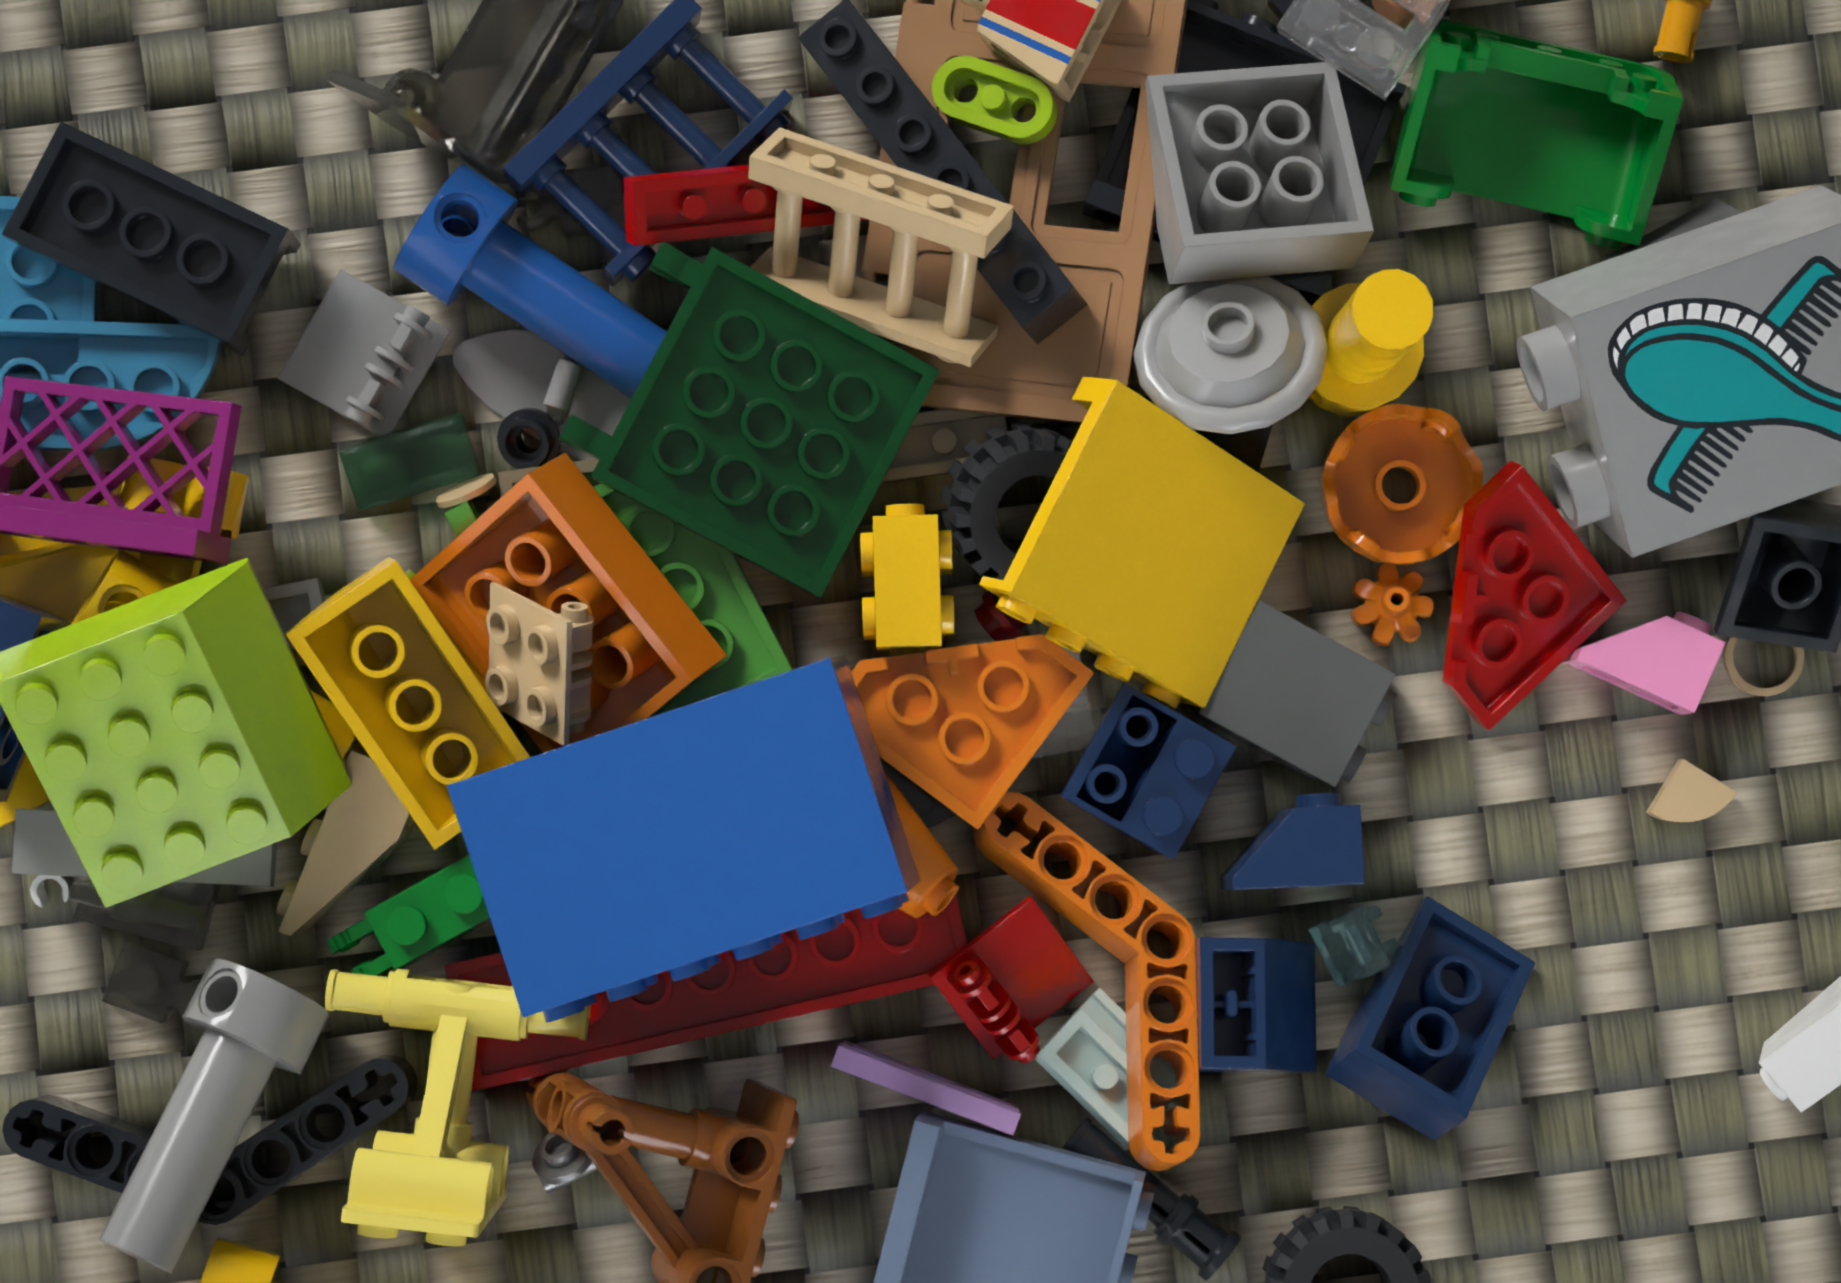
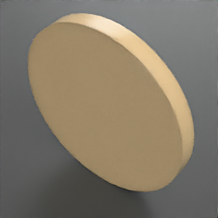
[436,473,497,508]

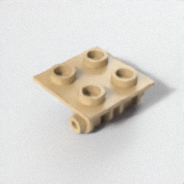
[485,582,594,746]

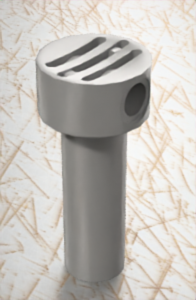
[99,958,330,1273]

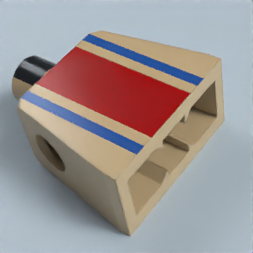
[960,0,1122,102]

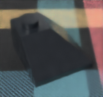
[1713,499,1841,653]

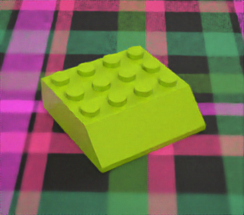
[0,557,352,908]

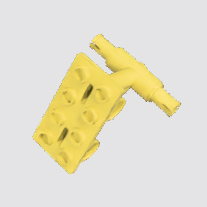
[325,968,591,1246]

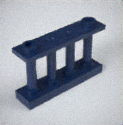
[503,0,793,287]

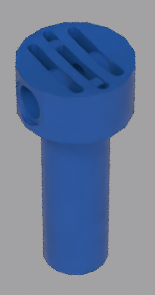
[393,163,667,399]

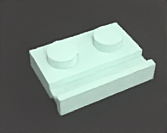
[1035,988,1175,1148]

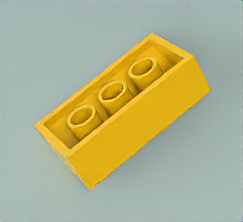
[285,557,530,850]

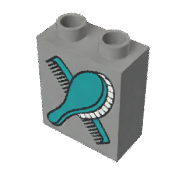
[1517,185,1841,558]

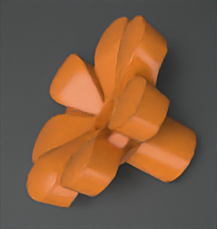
[1351,563,1434,647]

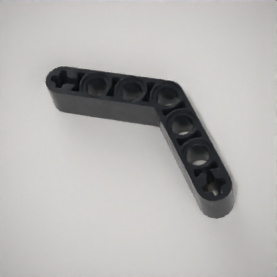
[2,1055,417,1225]

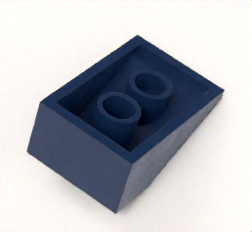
[1325,896,1536,1141]

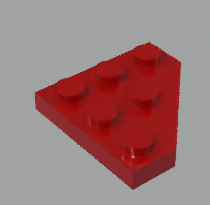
[1442,460,1627,731]

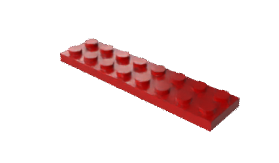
[444,850,968,1091]

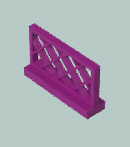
[0,376,242,565]

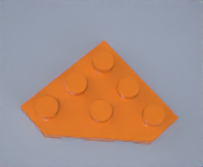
[852,634,1094,830]

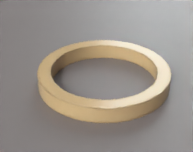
[1723,637,1805,697]

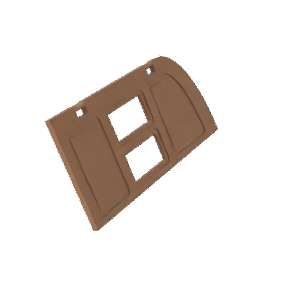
[862,0,1188,425]

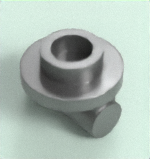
[532,1133,598,1194]

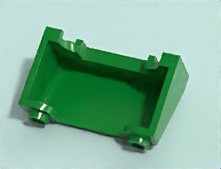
[1389,18,1684,249]

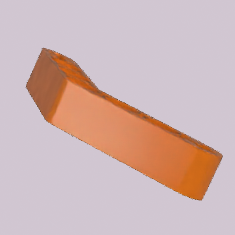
[973,792,1200,1171]

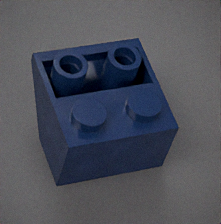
[1060,683,1237,859]
[1195,937,1317,1072]

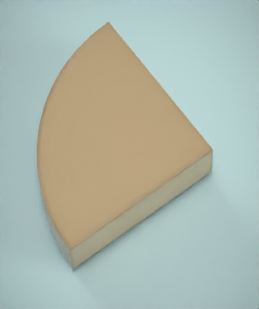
[1646,759,1738,823]

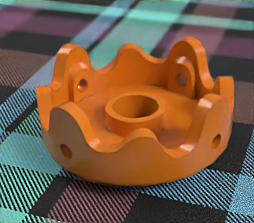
[1319,403,1484,565]

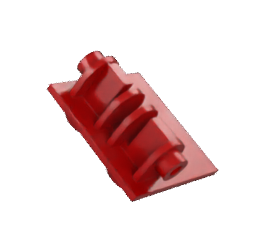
[928,895,1094,1063]

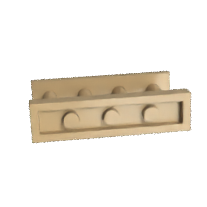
[748,127,1014,367]

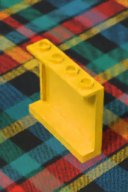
[979,376,1305,711]

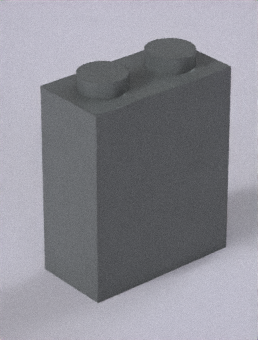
[1194,600,1397,789]

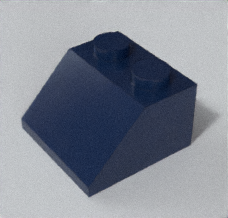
[1220,793,1365,890]

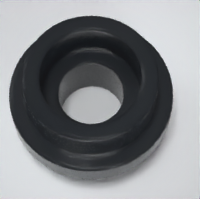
[497,408,561,469]

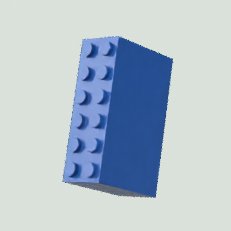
[447,655,920,1023]

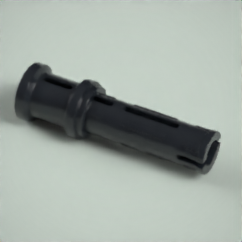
[1061,1117,1242,1281]

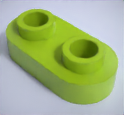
[932,56,1058,144]

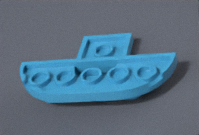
[0,196,222,452]

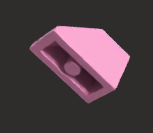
[1564,612,1726,715]

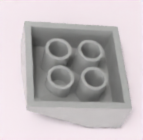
[1145,62,1374,284]

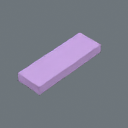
[831,1040,1021,1135]

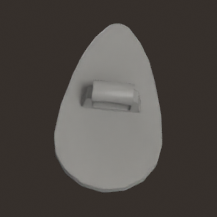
[453,329,631,460]

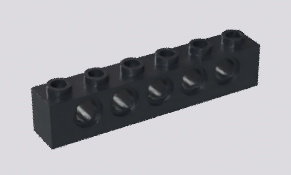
[797,0,1088,345]

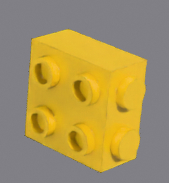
[860,504,954,655]

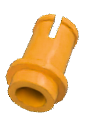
[1653,0,1712,63]

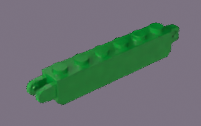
[326,855,491,976]

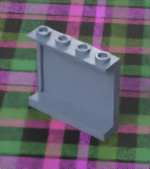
[873,1111,1154,1283]

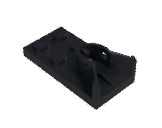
[2,121,301,356]

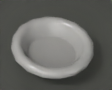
[1133,276,1328,434]

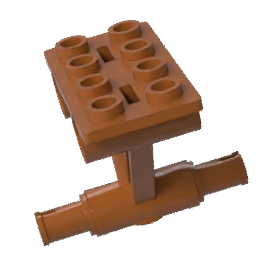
[526,1073,799,1283]

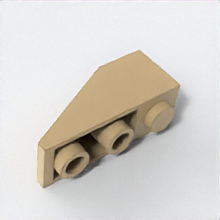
[276,750,415,936]

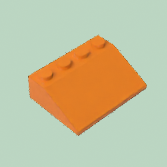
[410,452,727,753]

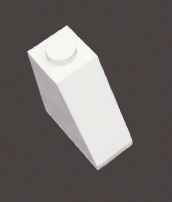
[1759,976,1841,1113]

